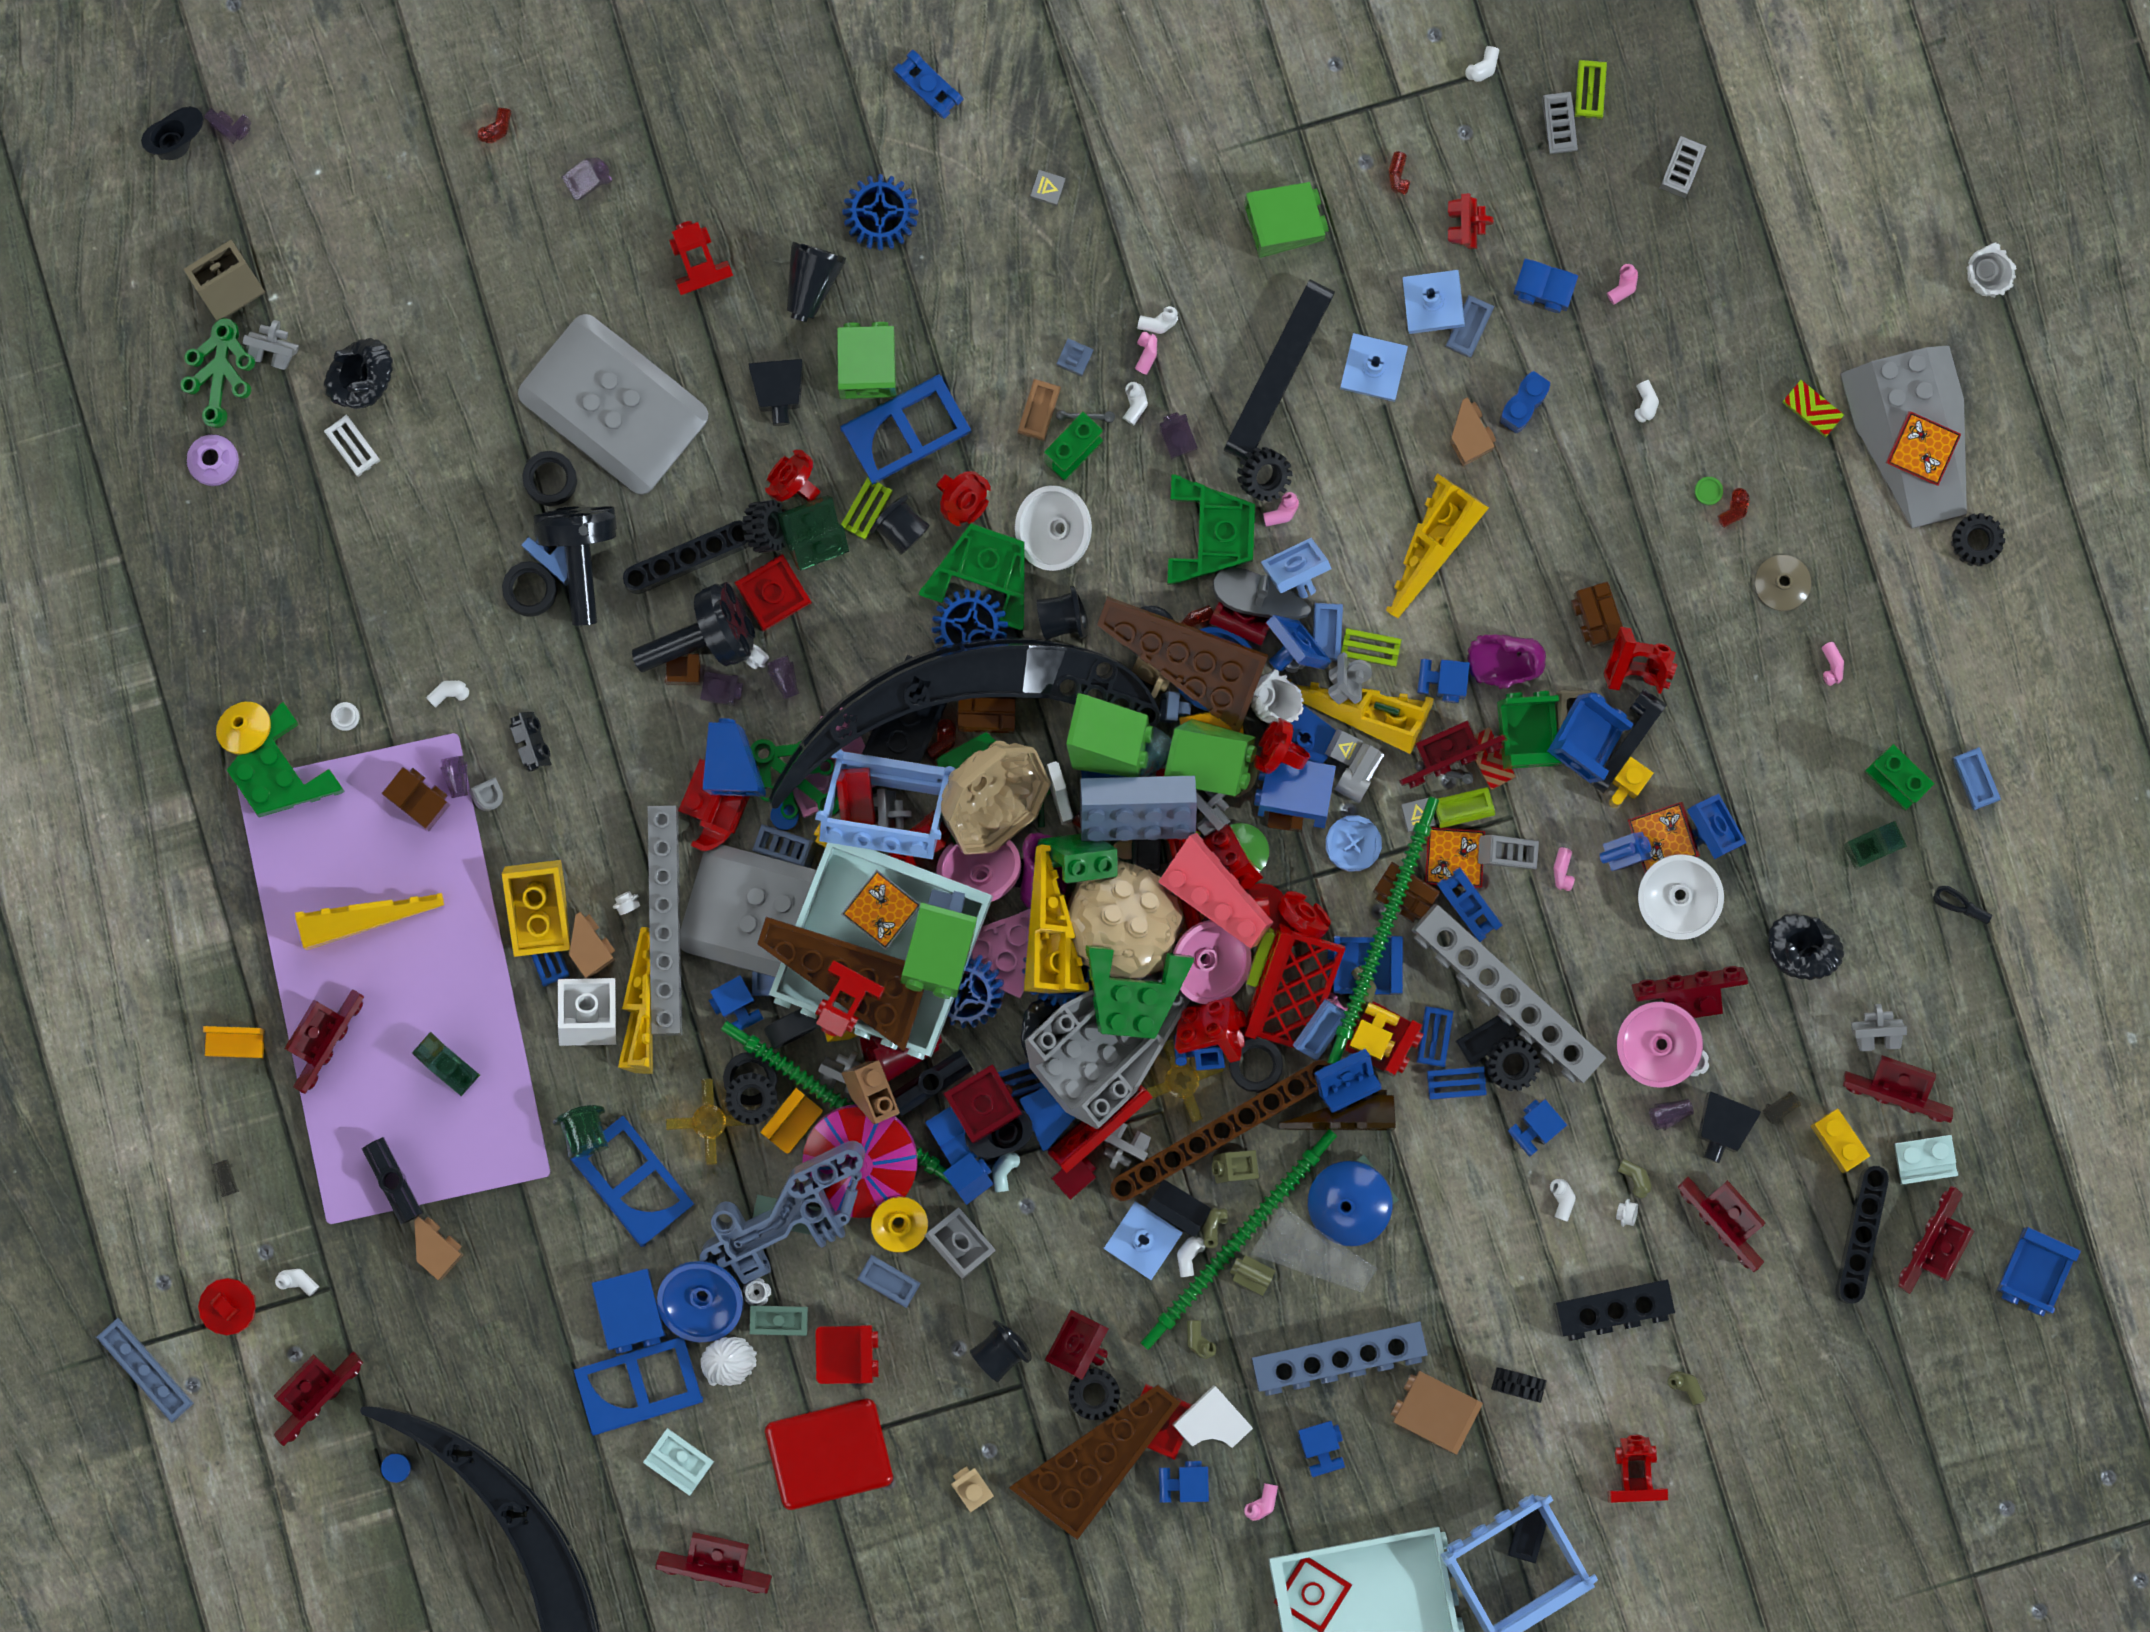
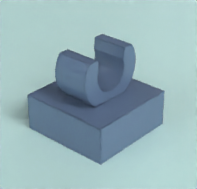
[1056,338,1094,377]
[1159,691,1191,723]

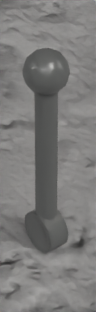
[1056,410,1115,423]
[1415,761,1473,784]

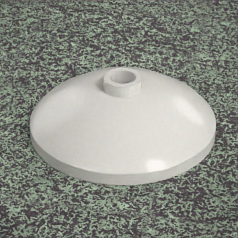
[1015,486,1092,571]
[1638,854,1724,940]

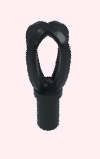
[1933,886,1992,924]

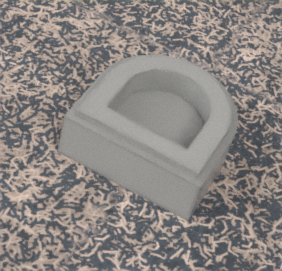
[468,777,503,811]

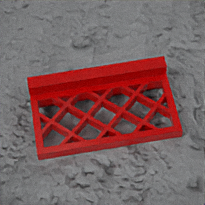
[1244,924,1345,1048]

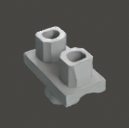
[242,320,299,370]
[1329,652,1372,705]
[873,789,912,829]
[1196,789,1231,836]
[1851,1004,1907,1051]
[818,1051,861,1102]
[1103,1123,1151,1169]

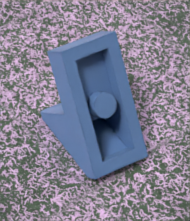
[522,537,568,586]

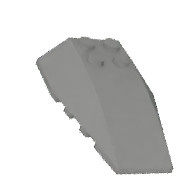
[1840,346,1967,529]

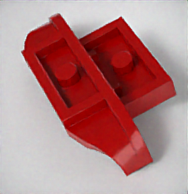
[678,759,750,851]

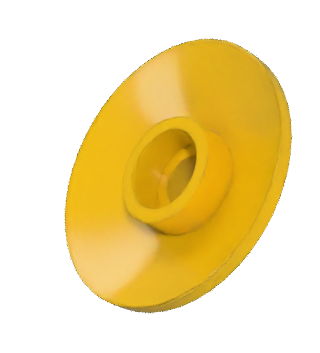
[216,702,271,755]
[871,1197,928,1252]

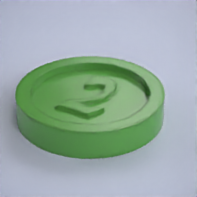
[1694,477,1723,505]

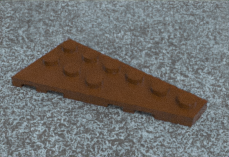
[1097,596,1268,732]
[757,917,924,1051]
[1009,1384,1181,1540]

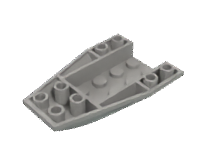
[1025,971,1190,1129]

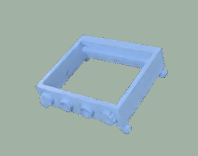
[815,749,955,859]
[1440,1494,1598,1632]

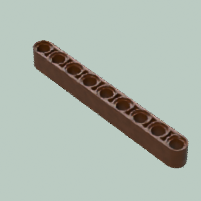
[1110,1060,1330,1202]

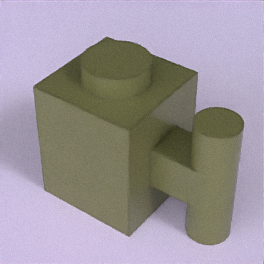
[1229,1255,1276,1296]

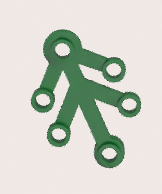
[181,318,255,428]
[751,739,840,820]

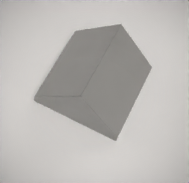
[924,1207,996,1280]

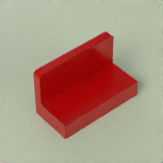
[836,768,876,825]

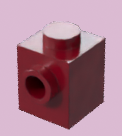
[1051,1157,1096,1200]

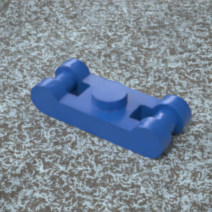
[892,50,964,119]
[1437,867,1503,942]

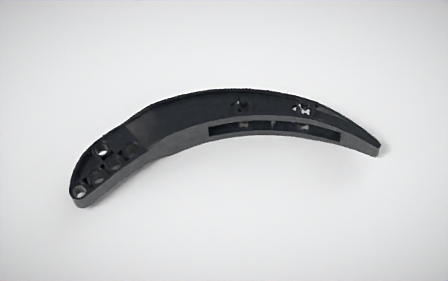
[769,637,1160,809]
[360,1406,600,1632]

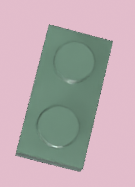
[750,1306,808,1336]

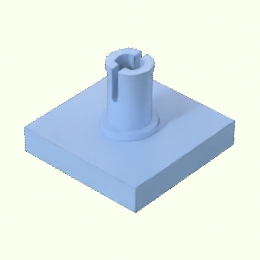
[1403,270,1465,334]
[1340,333,1408,402]
[1261,538,1331,598]
[1104,1201,1183,1280]

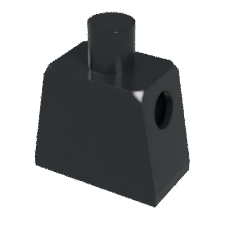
[748,359,804,426]
[1698,1091,1761,1163]

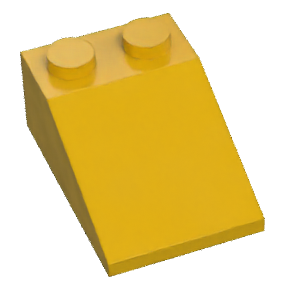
[502,860,570,957]

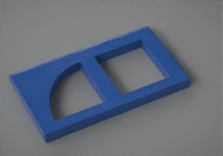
[840,374,971,485]
[570,1116,695,1247]
[574,1337,703,1436]

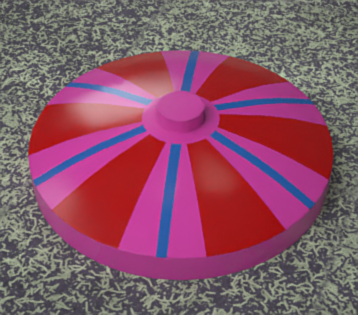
[803,1104,918,1218]

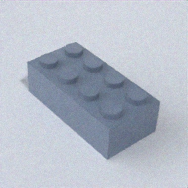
[1080,776,1197,842]

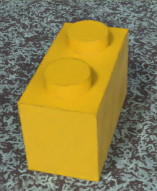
[1810,1108,1870,1173]

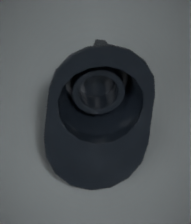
[141,106,204,160]
[965,1108,1033,1159]

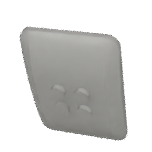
[518,314,709,495]
[680,844,817,977]

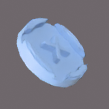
[1325,815,1382,872]

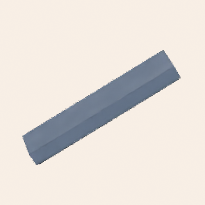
[96,1318,194,1423]

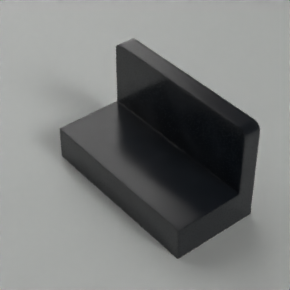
[1146,1180,1211,1238]

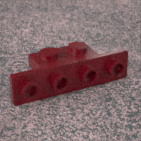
[1399,720,1507,789]
[1631,966,1748,1018]
[284,989,364,1094]
[1843,1055,1953,1123]
[1678,1177,1765,1272]
[1898,1186,1975,1294]
[274,1351,363,1446]
[655,1532,772,1594]

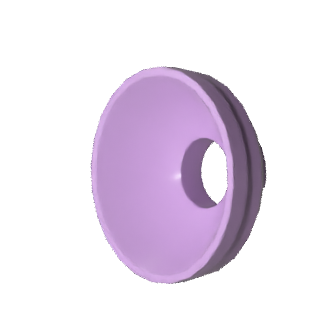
[187,434,239,486]

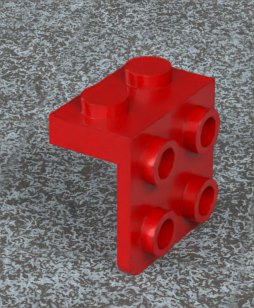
[1203,824,1263,890]
[1175,996,1247,1063]
[1345,1001,1424,1077]
[816,1325,879,1384]

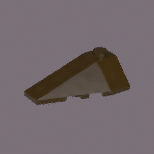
[1278,1090,1396,1131]

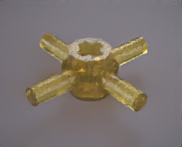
[1146,1039,1224,1123]
[666,1079,748,1165]

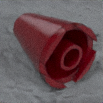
[860,1034,942,1082]

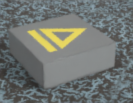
[1030,170,1066,206]
[1325,728,1363,766]
[1401,798,1436,832]

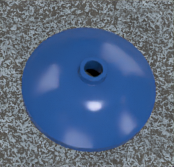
[1308,1160,1393,1246]
[657,1261,743,1342]

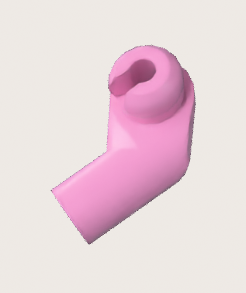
[1607,264,1638,305]
[1135,332,1157,375]
[1263,492,1299,527]
[1553,847,1575,891]

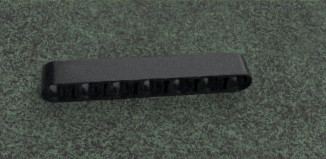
[1224,279,1335,461]

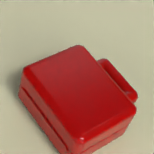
[765,1398,893,1510]

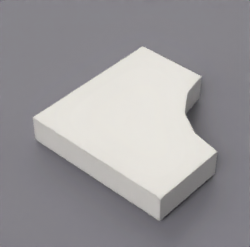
[1045,761,1073,825]
[1172,1385,1253,1448]

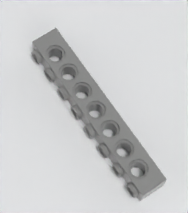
[648,806,682,1036]
[1411,905,1606,1083]

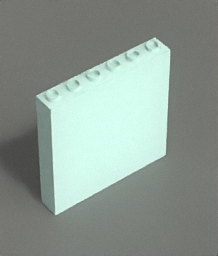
[769,843,993,1060]
[1268,1527,1464,1632]

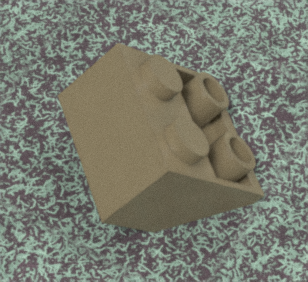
[183,239,266,321]

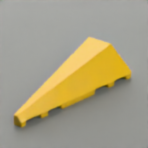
[1386,473,1489,618]
[1287,679,1434,754]
[1024,845,1089,994]
[295,893,444,951]
[618,927,653,1074]

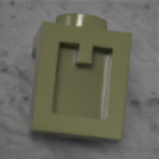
[1212,1150,1259,1184]

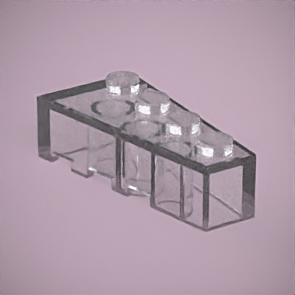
[1249,1206,1378,1293]

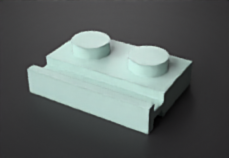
[1894,1135,1958,1185]
[643,1428,715,1496]

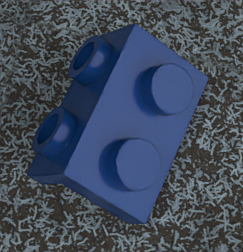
[1315,1049,1382,1112]

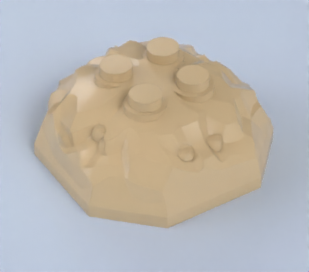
[941,741,1051,855]
[1067,860,1185,980]

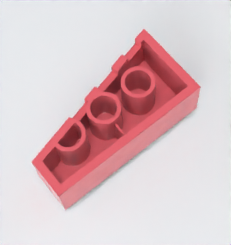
[1158,833,1273,948]

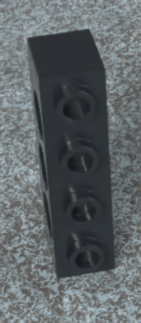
[1554,1279,1675,1341]

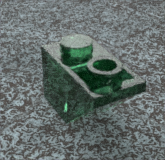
[1843,821,1907,870]
[412,1032,480,1096]

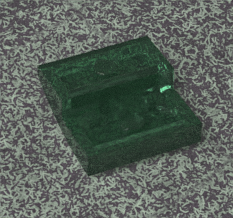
[778,495,850,571]

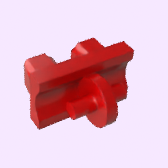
[1448,193,1494,249]

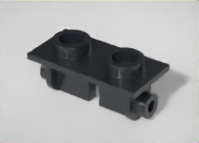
[509,712,552,772]

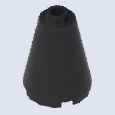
[787,241,846,322]

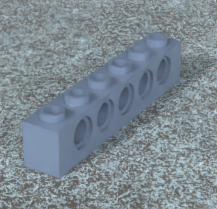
[1251,1322,1428,1396]

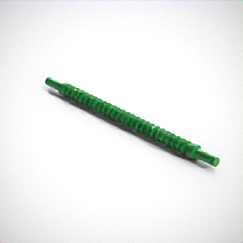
[1327,796,1439,1064]
[720,1020,951,1185]
[1140,1129,1337,1350]

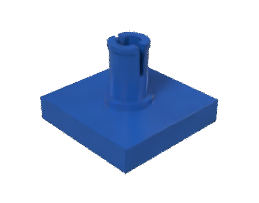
[1266,615,1332,672]
[1291,705,1336,764]
[1687,794,1746,859]

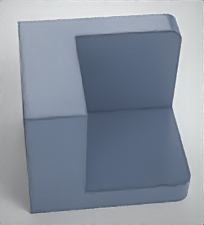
[928,889,965,913]

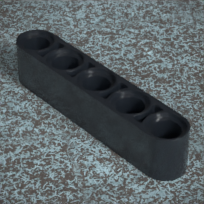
[623,520,750,594]
[1836,1166,1889,1304]

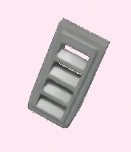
[1542,92,1578,154]
[1660,136,1706,198]
[1478,835,1539,869]

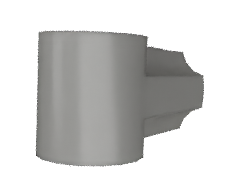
[1334,743,1385,804]

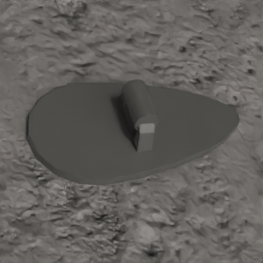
[1213,567,1311,619]

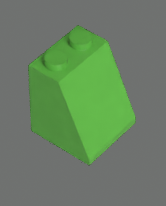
[1244,182,1329,258]
[837,322,897,399]
[1066,693,1154,777]
[1164,719,1257,796]
[901,902,977,999]

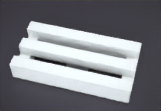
[324,415,381,477]

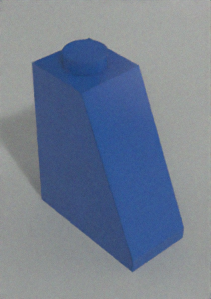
[703,718,766,797]
[1019,1087,1076,1152]

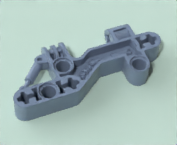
[699,1141,865,1284]

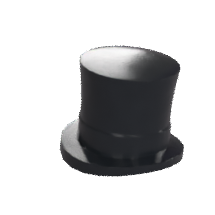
[869,494,930,555]
[1037,585,1089,640]
[970,1320,1032,1382]

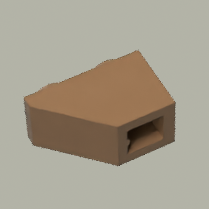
[1450,397,1496,467]
[569,912,615,979]
[841,1060,900,1124]
[414,1217,464,1281]

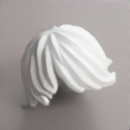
[1966,242,2017,298]
[1250,669,1304,723]
[701,1337,757,1386]

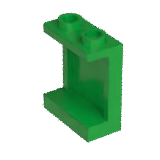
[1044,412,1103,482]
[1497,691,1563,769]
[1864,744,1935,811]
[1038,834,1118,883]

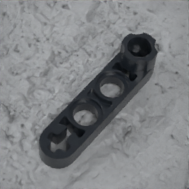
[1592,688,1667,794]

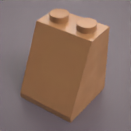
[1390,1371,1483,1455]

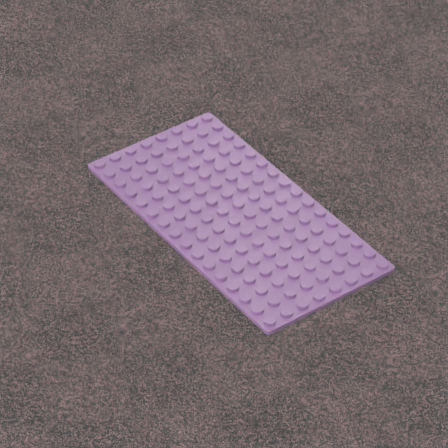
[237,733,551,1224]

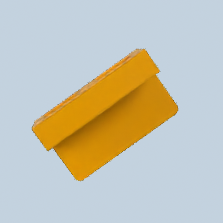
[203,1026,265,1058]
[760,1088,823,1154]

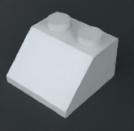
[558,978,616,1046]

